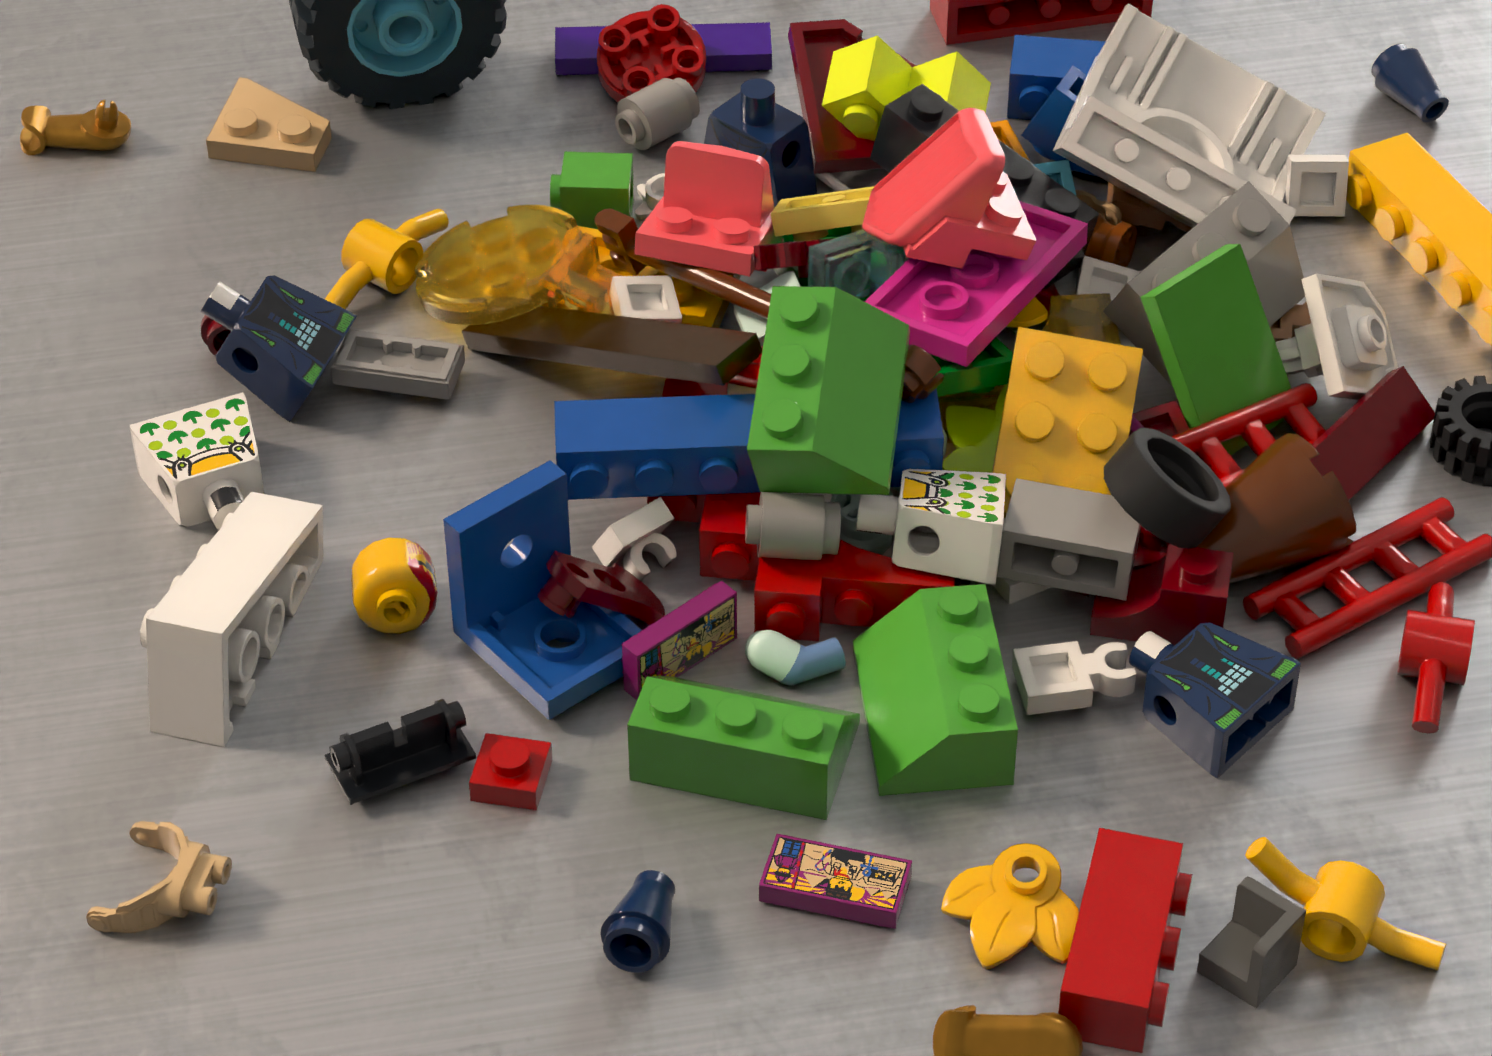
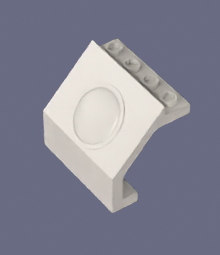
[1053,3,1326,228]

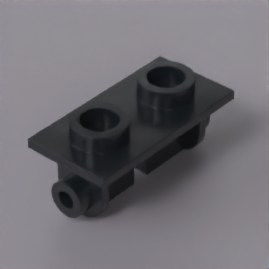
[324,699,476,805]

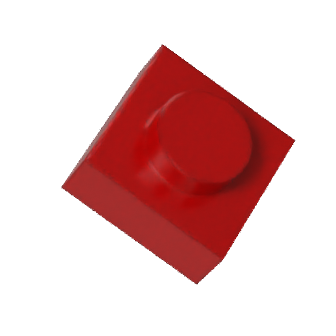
[469,733,553,810]

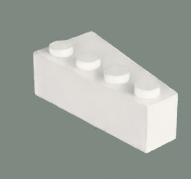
[140,491,323,747]

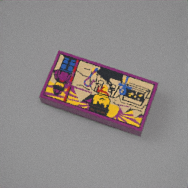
[622,580,737,701]
[759,833,912,929]

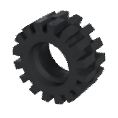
[1430,375,1492,487]

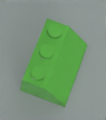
[747,286,910,495]
[853,584,1018,796]
[627,676,860,820]

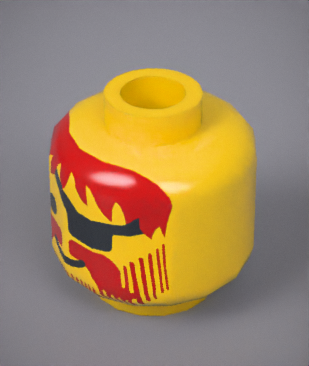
[351,537,438,634]

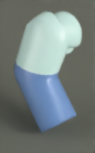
[745,630,846,685]

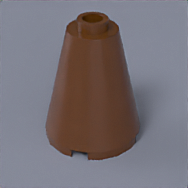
[1197,433,1356,584]

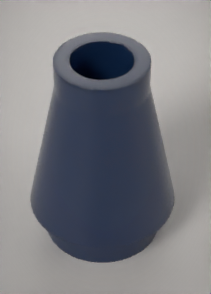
[1371,44,1449,123]
[600,870,675,973]

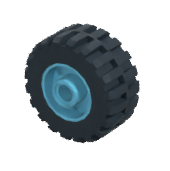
[289,0,507,109]

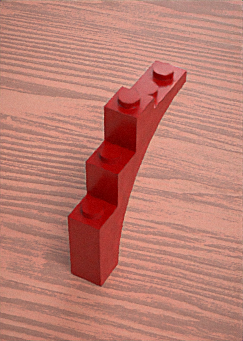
[647,378,955,642]

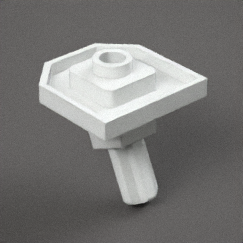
[1275,274,1398,400]

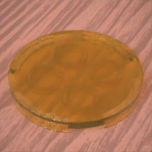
[414,205,588,325]

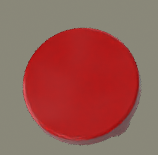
[597,4,706,102]

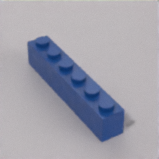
[554,388,944,500]

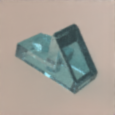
[808,230,909,299]

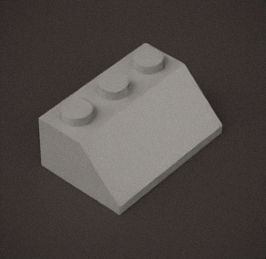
[1103,181,1305,387]

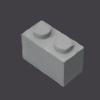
[997,478,1141,601]

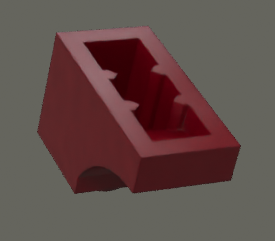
[1090,544,1234,645]

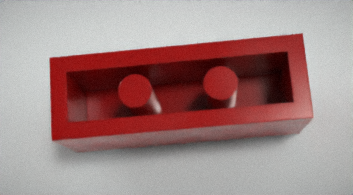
[1058,828,1193,1053]

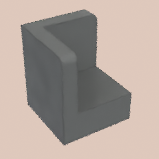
[1197,877,1306,1008]

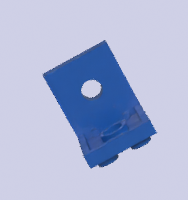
[443,460,642,720]

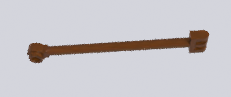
[594,208,944,403]

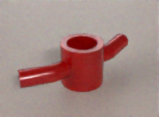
[1397,582,1475,734]

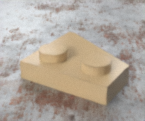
[206,77,332,172]

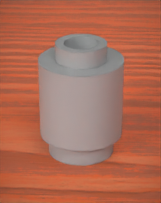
[615,78,700,150]
[745,492,841,560]

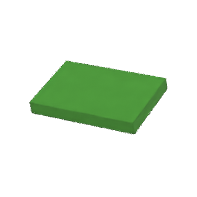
[1140,244,1291,458]

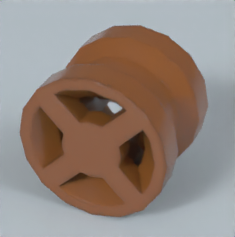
[1079,213,1137,268]

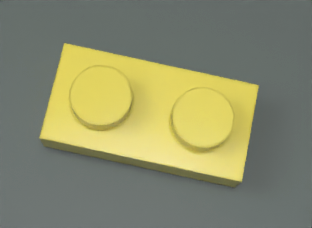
[770,186,874,241]

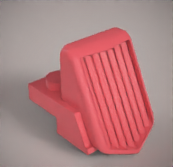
[862,108,1037,269]
[635,141,783,277]

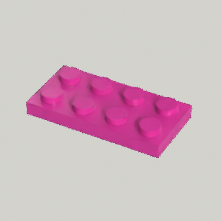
[865,201,1088,367]

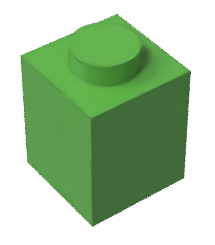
[550,151,634,232]

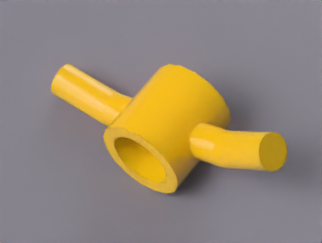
[325,209,449,309]
[1245,837,1446,971]

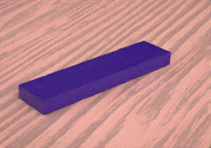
[555,22,772,75]

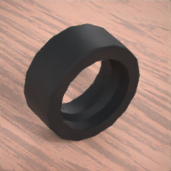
[1104,427,1231,549]

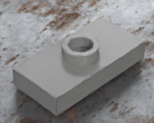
[331,329,465,400]

